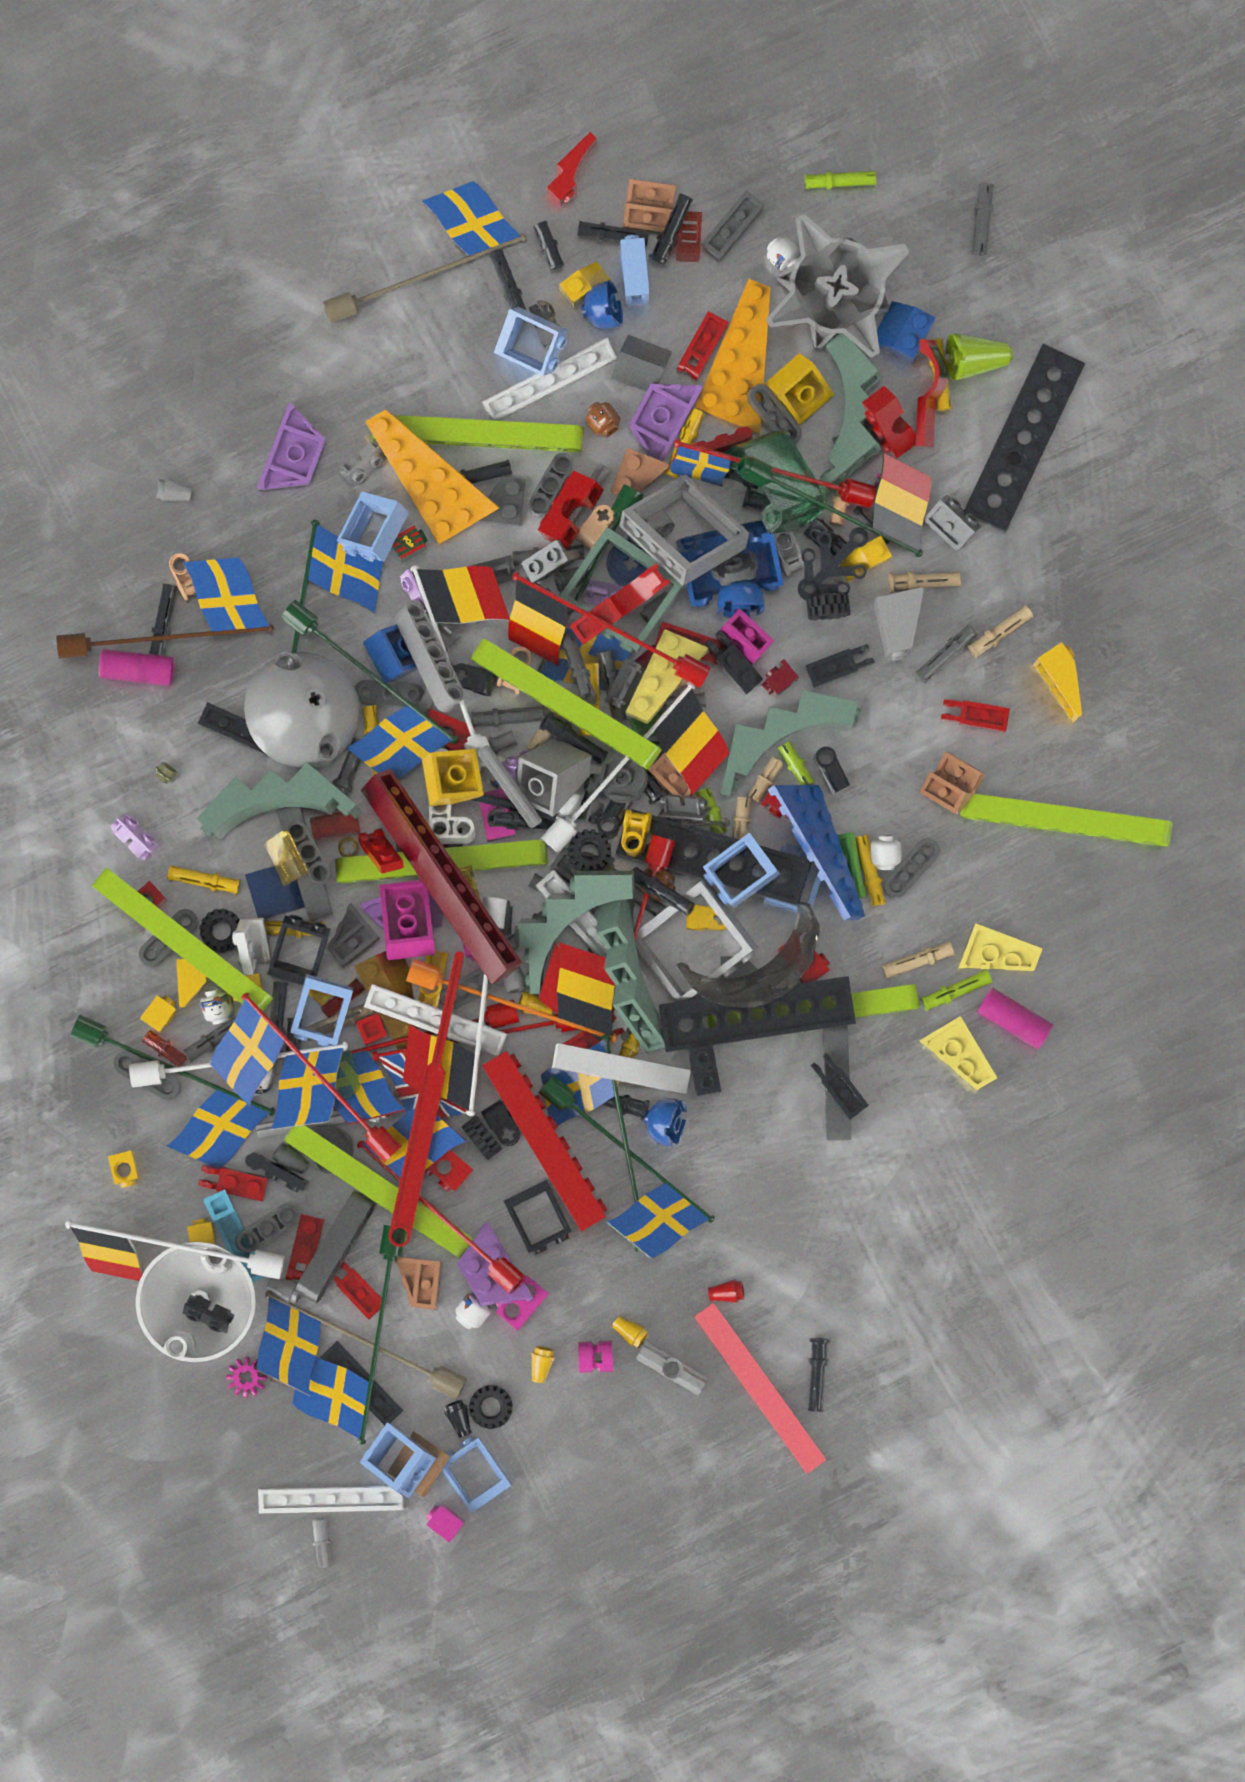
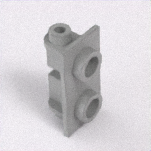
[339,441,387,488]

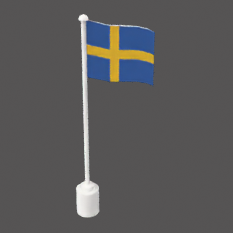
[129,1041,348,1130]

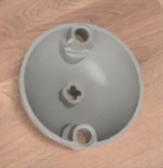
[244,652,360,768]

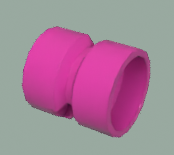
[578,1340,613,1373]

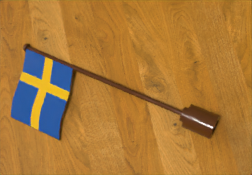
[56,557,274,659]

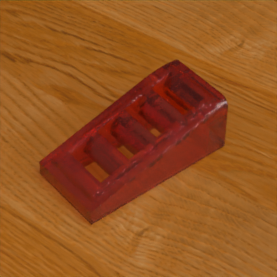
[676,211,702,262]

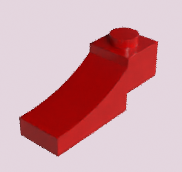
[547,132,597,206]

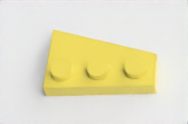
[958,923,1043,971]
[919,1016,998,1090]

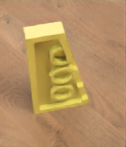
[626,630,708,724]

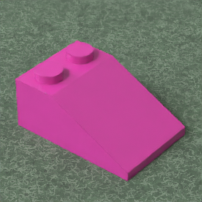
[379,880,435,960]

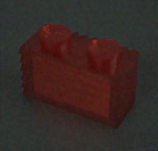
[310,812,362,843]

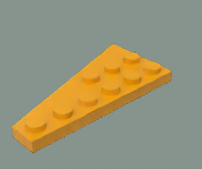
[694,279,771,436]
[365,409,500,544]

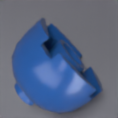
[581,280,623,329]
[717,579,765,618]
[644,1098,687,1148]

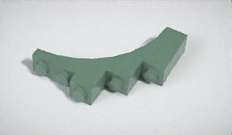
[514,871,635,994]

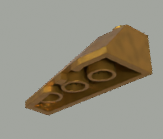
[355,951,419,1050]

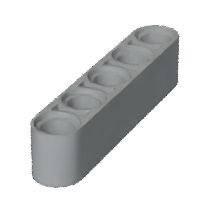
[395,600,464,712]

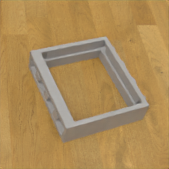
[619,474,749,586]
[635,879,758,1002]

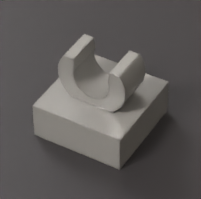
[438,623,461,652]

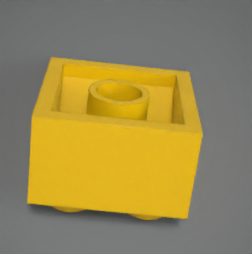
[765,353,834,426]
[422,749,484,806]

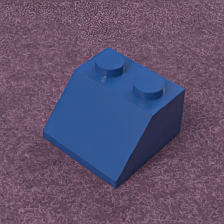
[877,301,936,364]
[363,624,418,683]

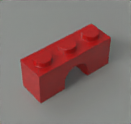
[862,386,916,459]
[537,470,604,550]

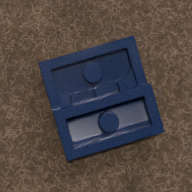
[245,862,305,919]

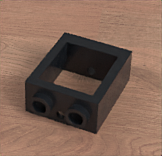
[267,915,331,985]
[688,1044,721,1098]
[503,1180,572,1255]

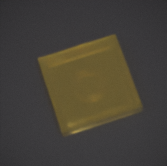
[264,830,308,886]

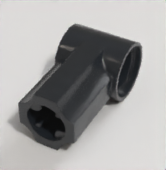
[814,746,850,794]
[597,800,634,839]

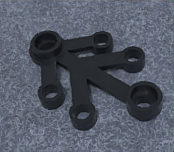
[798,527,868,600]

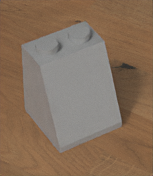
[873,587,924,662]
[516,738,592,816]

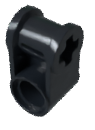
[453,663,497,697]
[481,1099,520,1146]

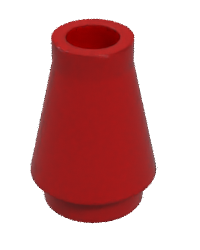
[708,1279,745,1303]

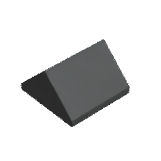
[611,335,672,392]

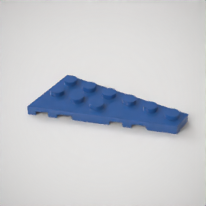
[768,785,865,921]

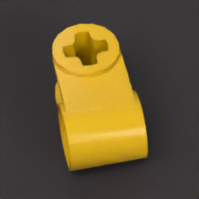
[621,809,652,857]
[686,905,727,931]

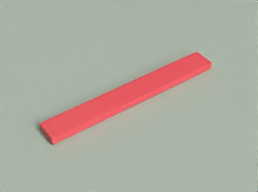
[694,1303,826,1474]

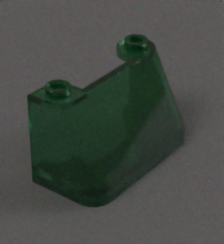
[724,430,827,534]

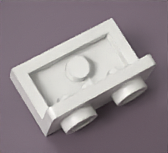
[233,918,272,975]

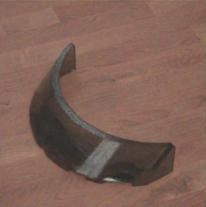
[676,901,820,1008]

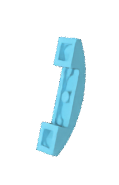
[203,1189,265,1283]

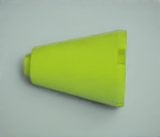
[945,333,1013,381]

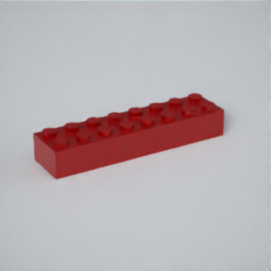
[482,1051,608,1232]

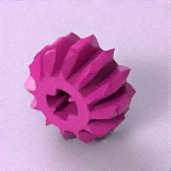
[226,1356,267,1398]

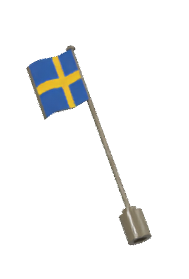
[322,181,527,324]
[257,1291,467,1400]

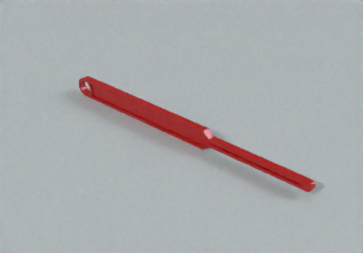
[389,951,464,1247]

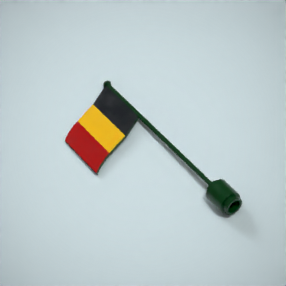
[736,453,931,557]

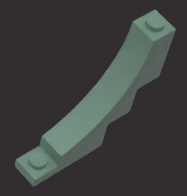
[819,333,882,495]
[720,690,861,798]
[197,762,363,840]
[596,899,665,1053]

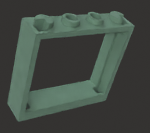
[559,527,684,653]

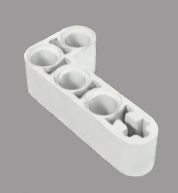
[429,748,475,844]

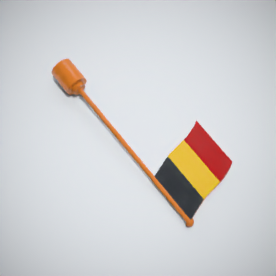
[406,942,617,1043]

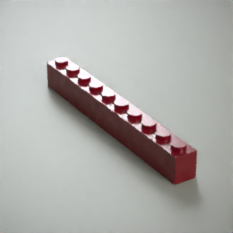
[361,769,522,984]

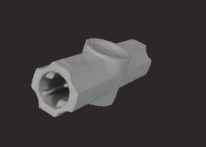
[636,1341,708,1396]

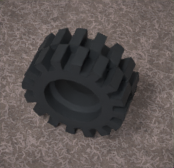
[806,594,851,620]
[567,829,612,871]
[199,908,240,953]
[461,1115,503,1160]
[469,1385,513,1429]

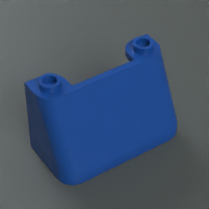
[676,520,784,607]

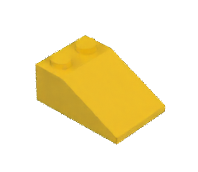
[1033,642,1082,723]

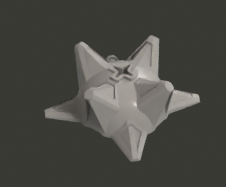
[766,214,909,358]

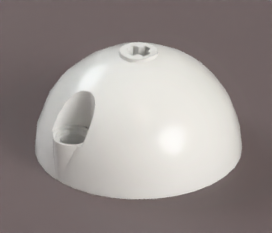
[136,1242,256,1362]

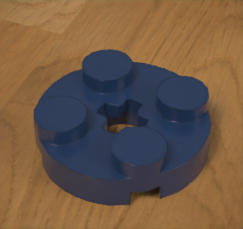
[606,539,649,587]

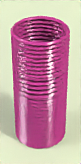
[99,649,175,687]
[977,987,1054,1050]

